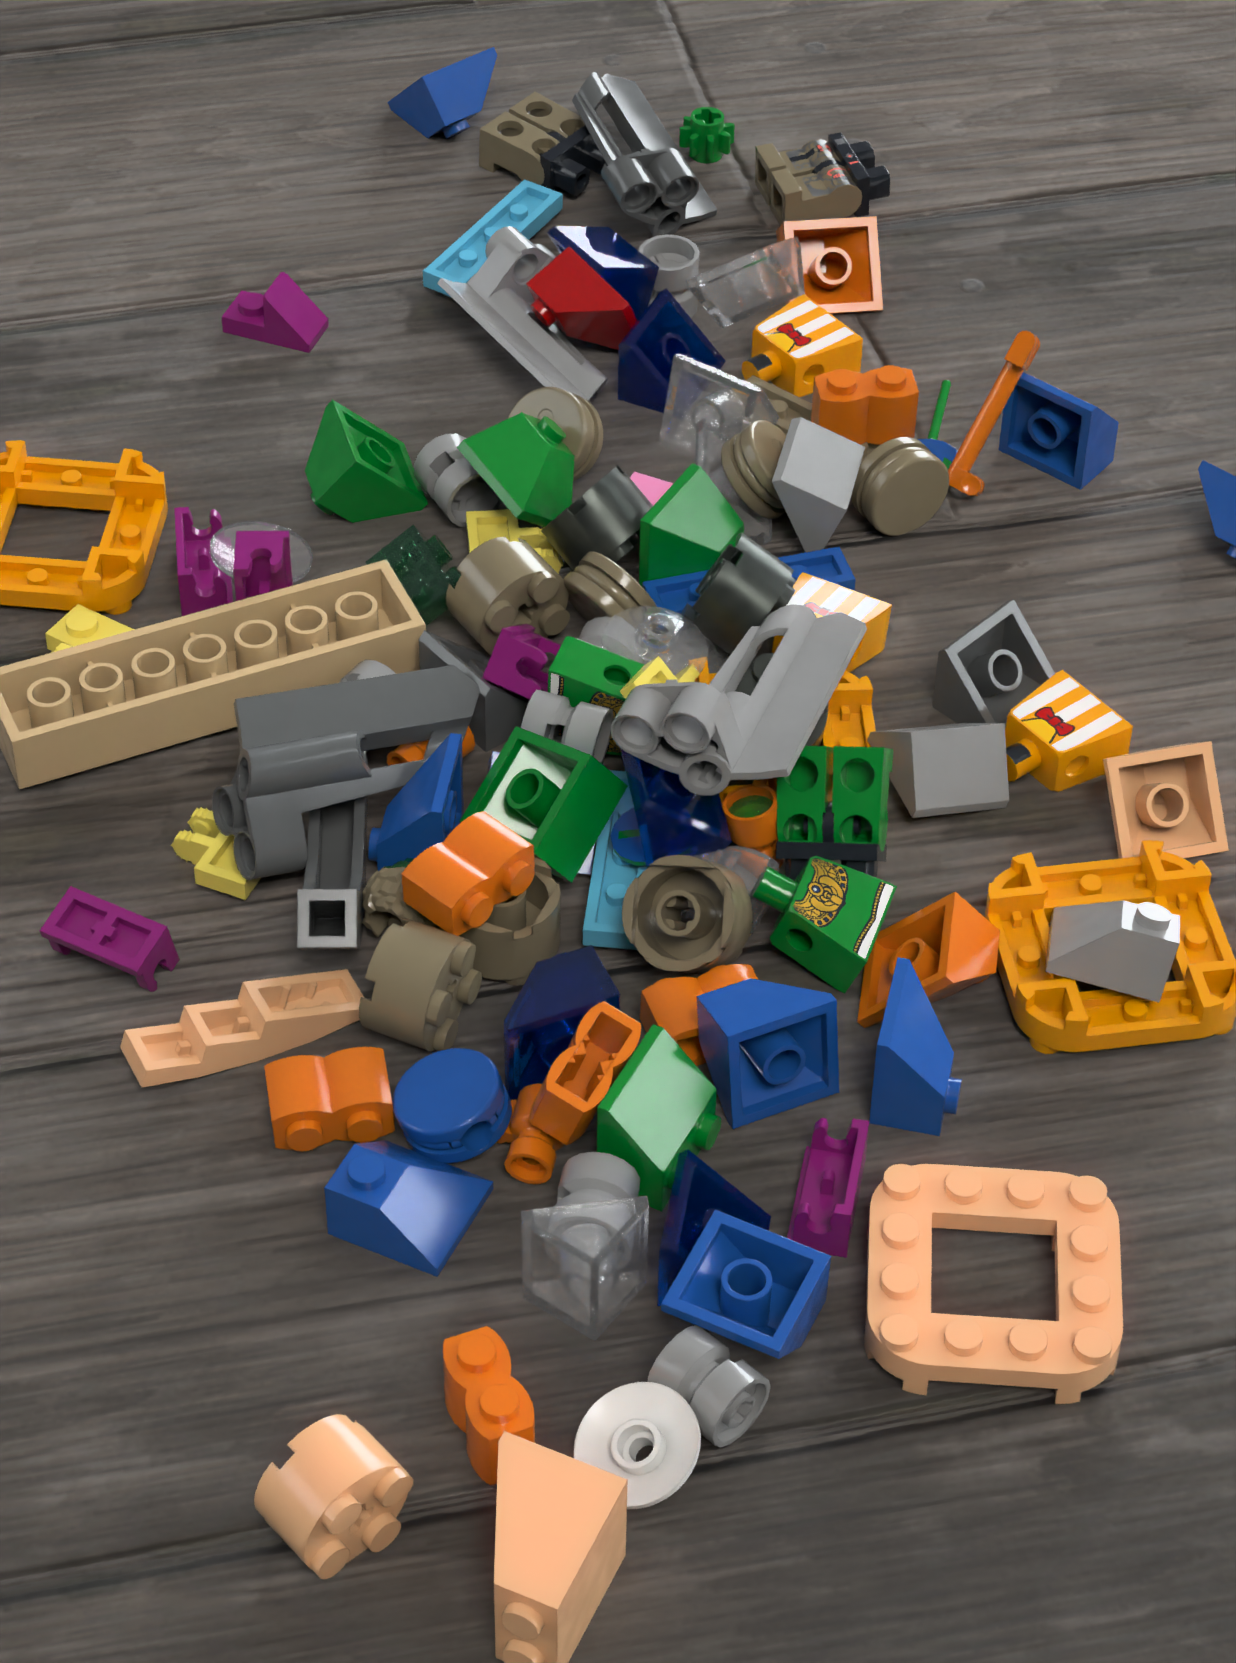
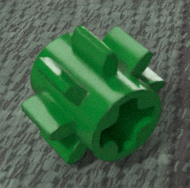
[679,107,735,164]

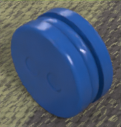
[392,1048,512,1163]

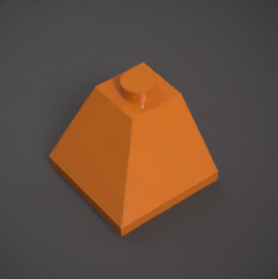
[776,216,883,314]
[857,892,1000,1028]

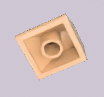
[1103,741,1229,858]

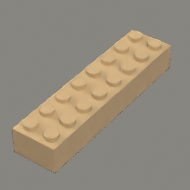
[0,559,426,790]

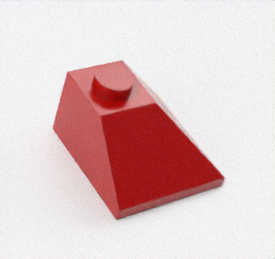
[526,246,651,357]

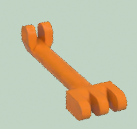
[948,331,1040,496]

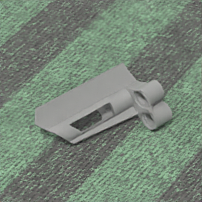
[437,226,608,401]
[610,604,867,796]

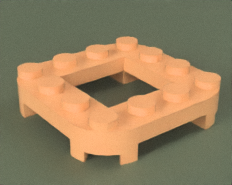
[864,1164,1123,1404]

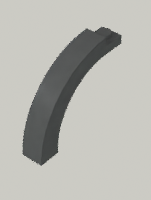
[297,751,368,950]

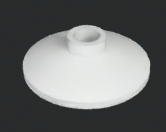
[574,1382,701,1509]

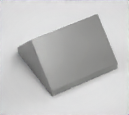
[772,417,865,552]
[867,723,1009,818]

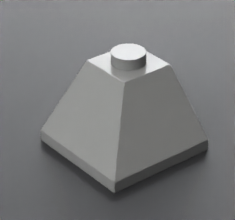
[1045,900,1180,1003]

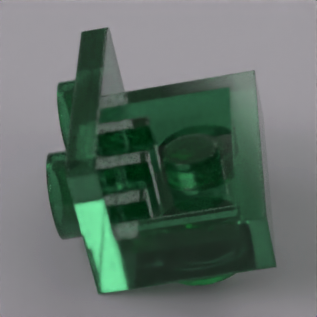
[366,524,461,626]

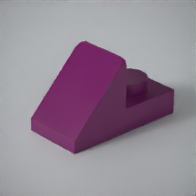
[222,272,329,353]

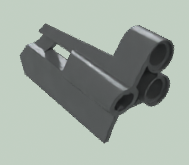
[572,71,717,236]
[212,665,480,880]

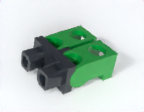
[776,746,893,880]

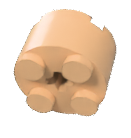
[254,1414,413,1579]

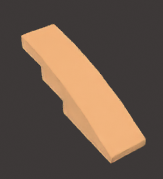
[120,969,364,1088]

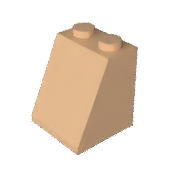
[494,1431,628,1663]

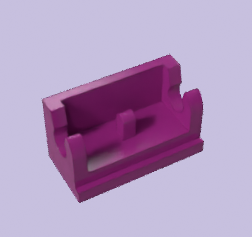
[174,507,233,616]
[233,531,293,601]
[482,623,561,699]
[39,886,180,992]
[787,1118,869,1258]

